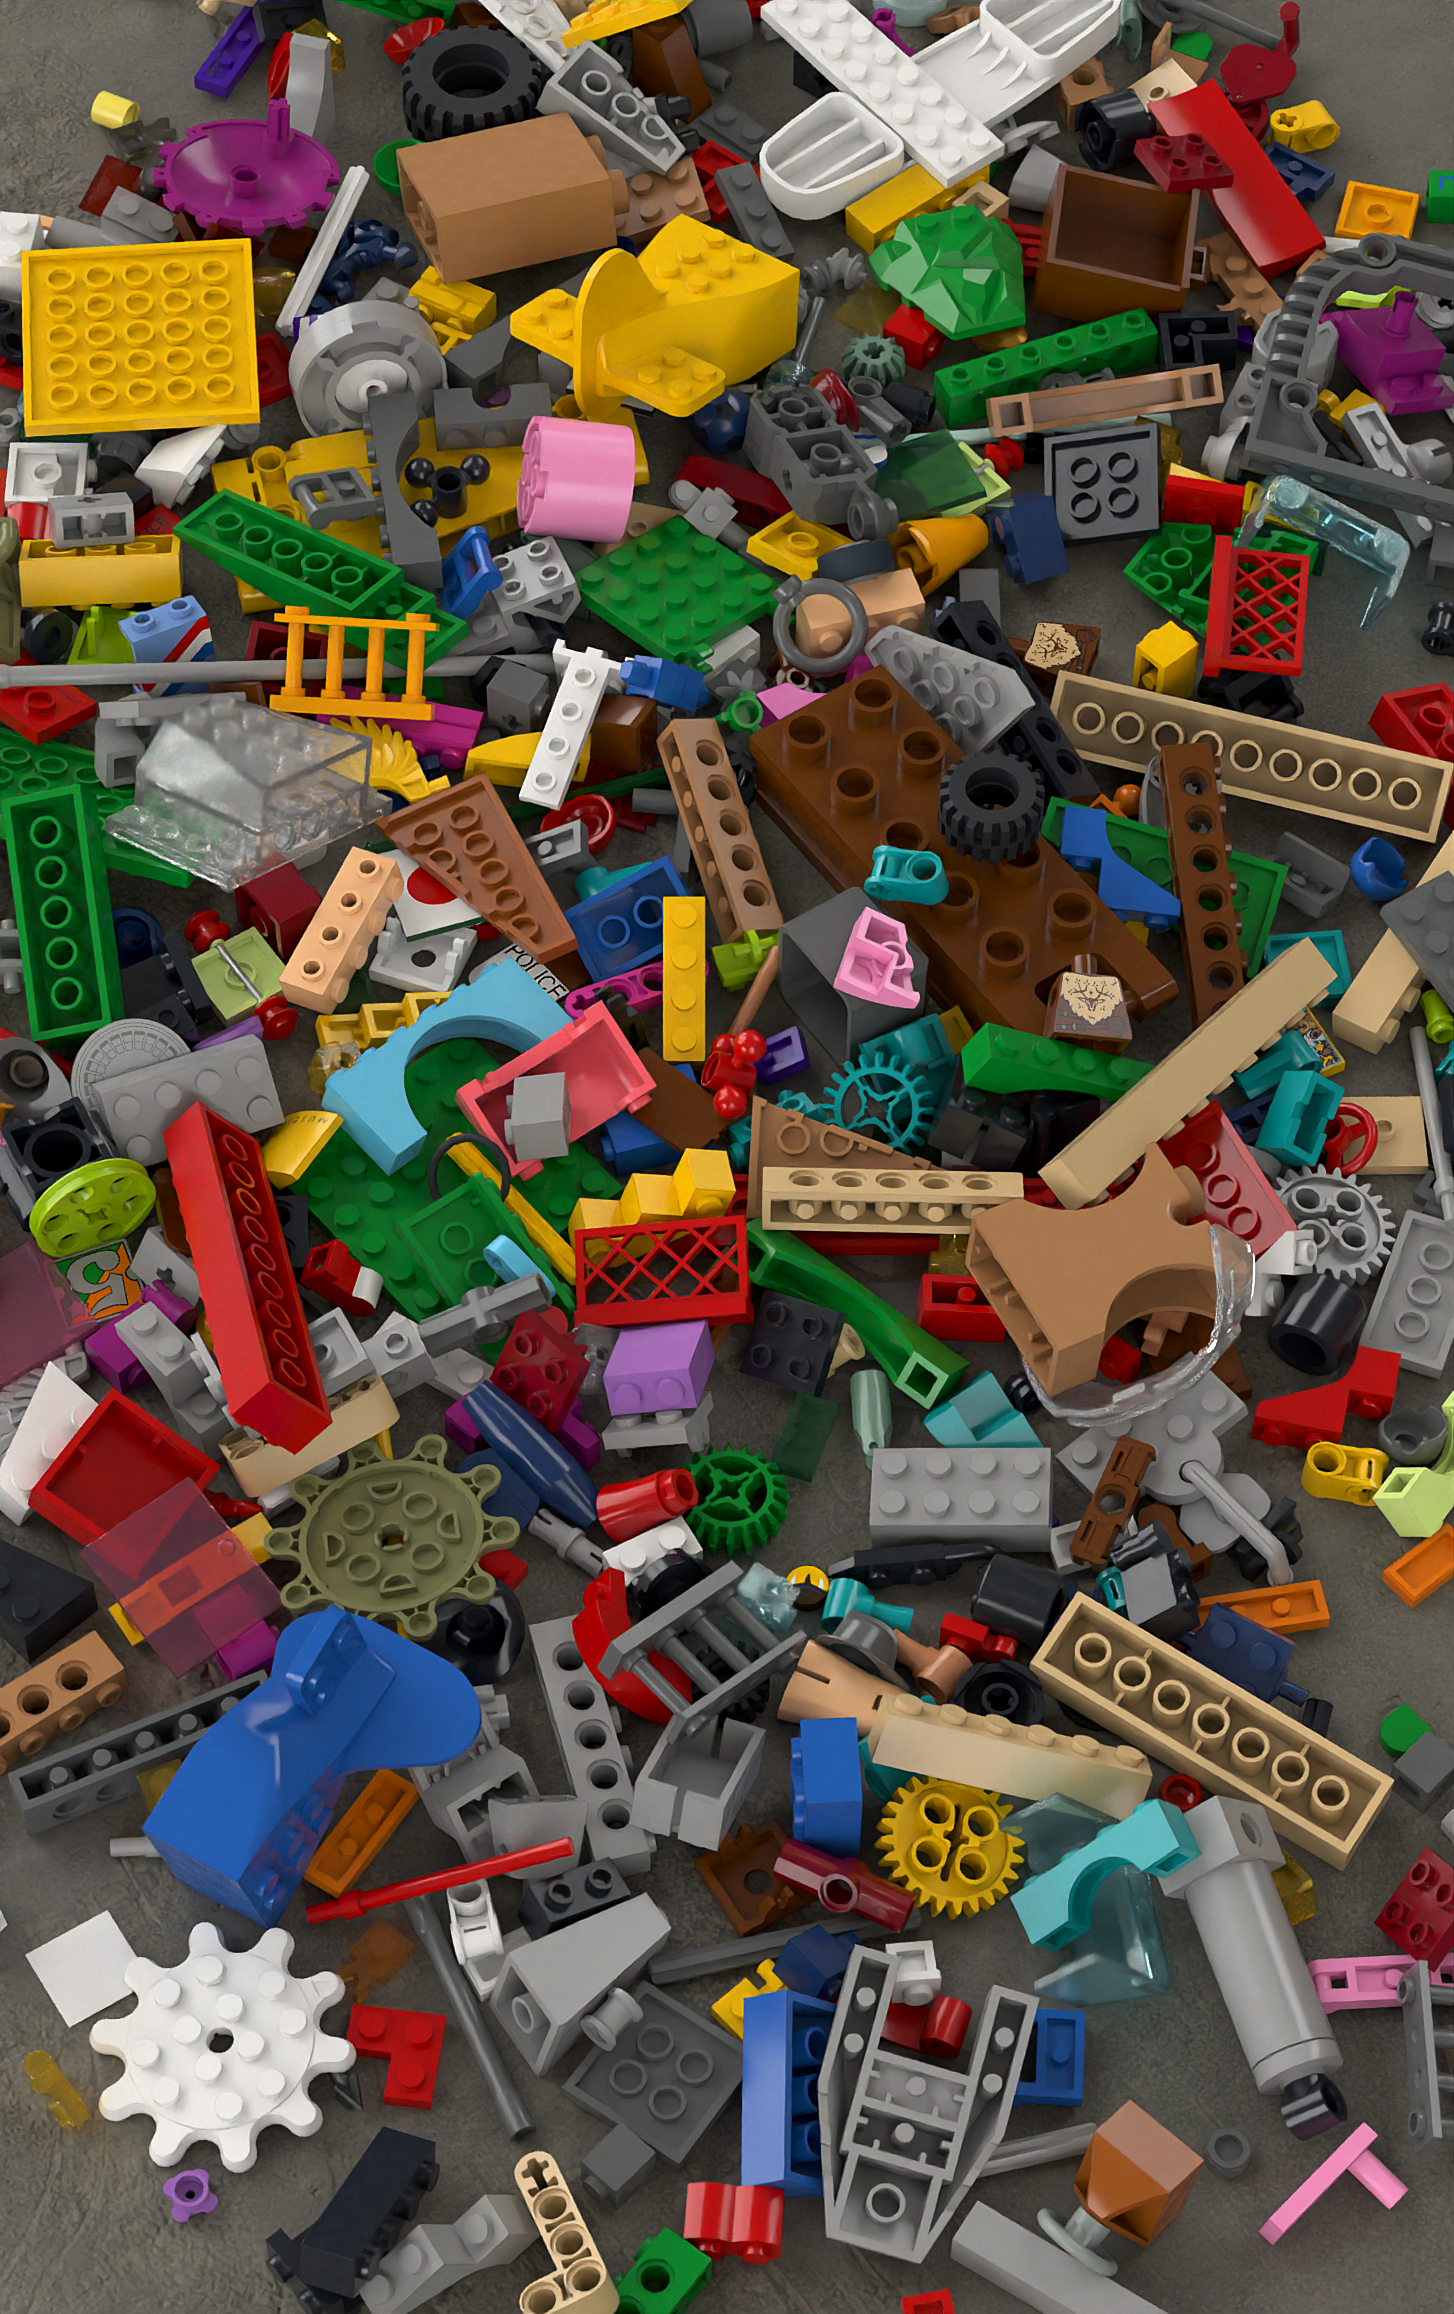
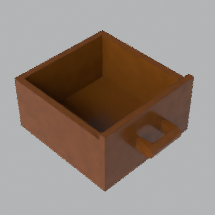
[1030,163,1210,329]

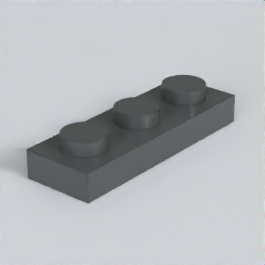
[714,161,795,262]

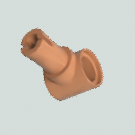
[893,1629,973,1706]

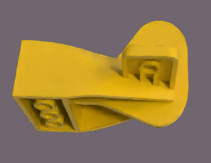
[510,213,800,419]

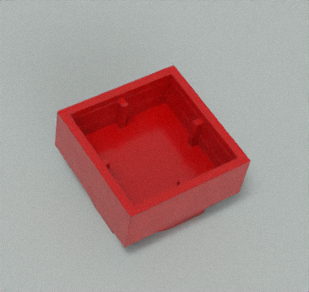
[27,1387,221,1583]

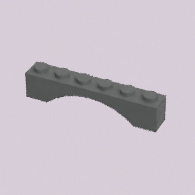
[443,265,592,405]
[361,391,443,590]

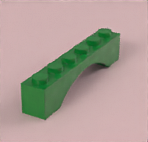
[961,1022,1207,1121]
[726,1216,970,1410]

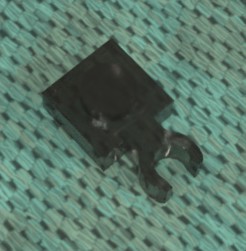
[107,117,177,165]

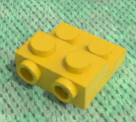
[746,509,855,582]

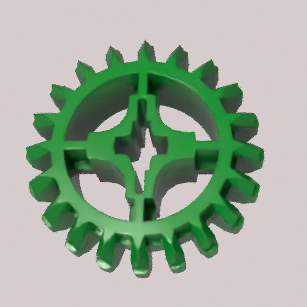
[674,1442,790,1559]

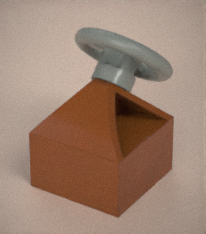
[1037,2099,1205,2276]

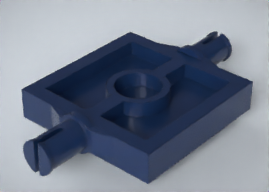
[1173,1602,1310,1708]

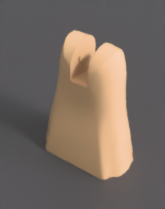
[777,1639,911,1738]

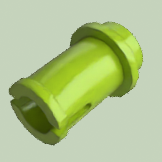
[1419,989,1454,1043]

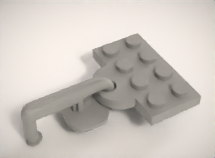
[1055,1351,1294,1587]

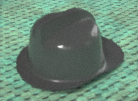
[0,1036,73,1120]
[815,1610,911,1694]

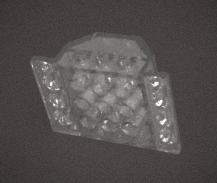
[105,694,393,891]

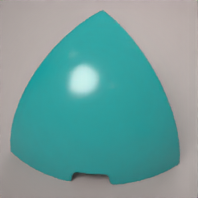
[924,1370,1044,1448]

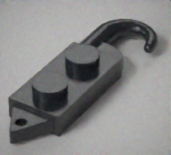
[827,1543,1006,1590]

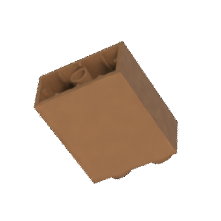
[396,112,630,285]

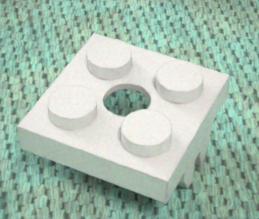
[369,915,477,993]

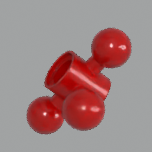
[701,1030,767,1119]

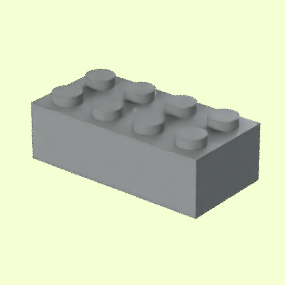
[92,1034,285,1167]
[869,1448,1053,1552]

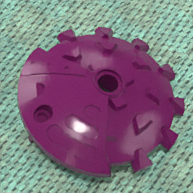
[152,98,340,235]

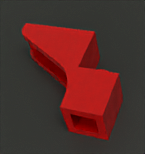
[1251,1346,1401,1452]

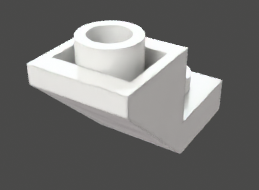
[1245,1229,1317,1316]

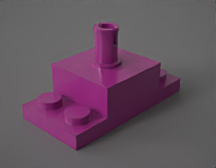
[1318,291,1454,415]

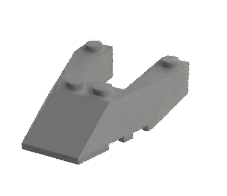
[817,1945,1039,2265]

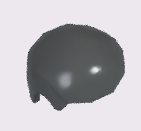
[1378,1404,1449,1466]

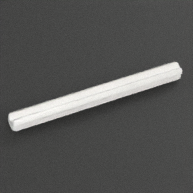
[275,165,369,337]

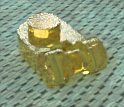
[23,2050,92,2130]

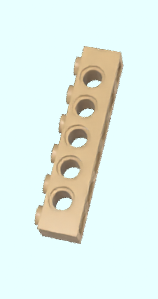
[762,1167,1024,1234]

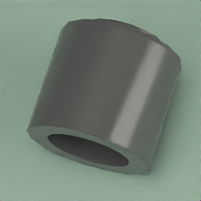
[673,0,753,59]

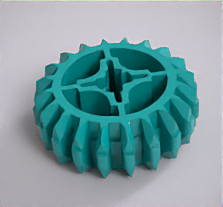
[821,1052,936,1156]

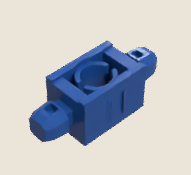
[619,655,710,713]

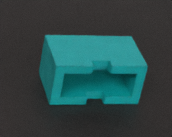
[1254,1071,1345,1166]

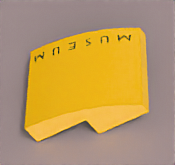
[261,1111,344,1190]

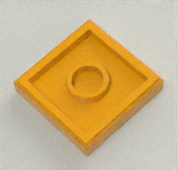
[1334,180,1421,240]

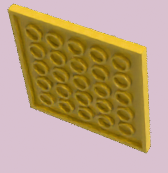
[21,238,260,437]

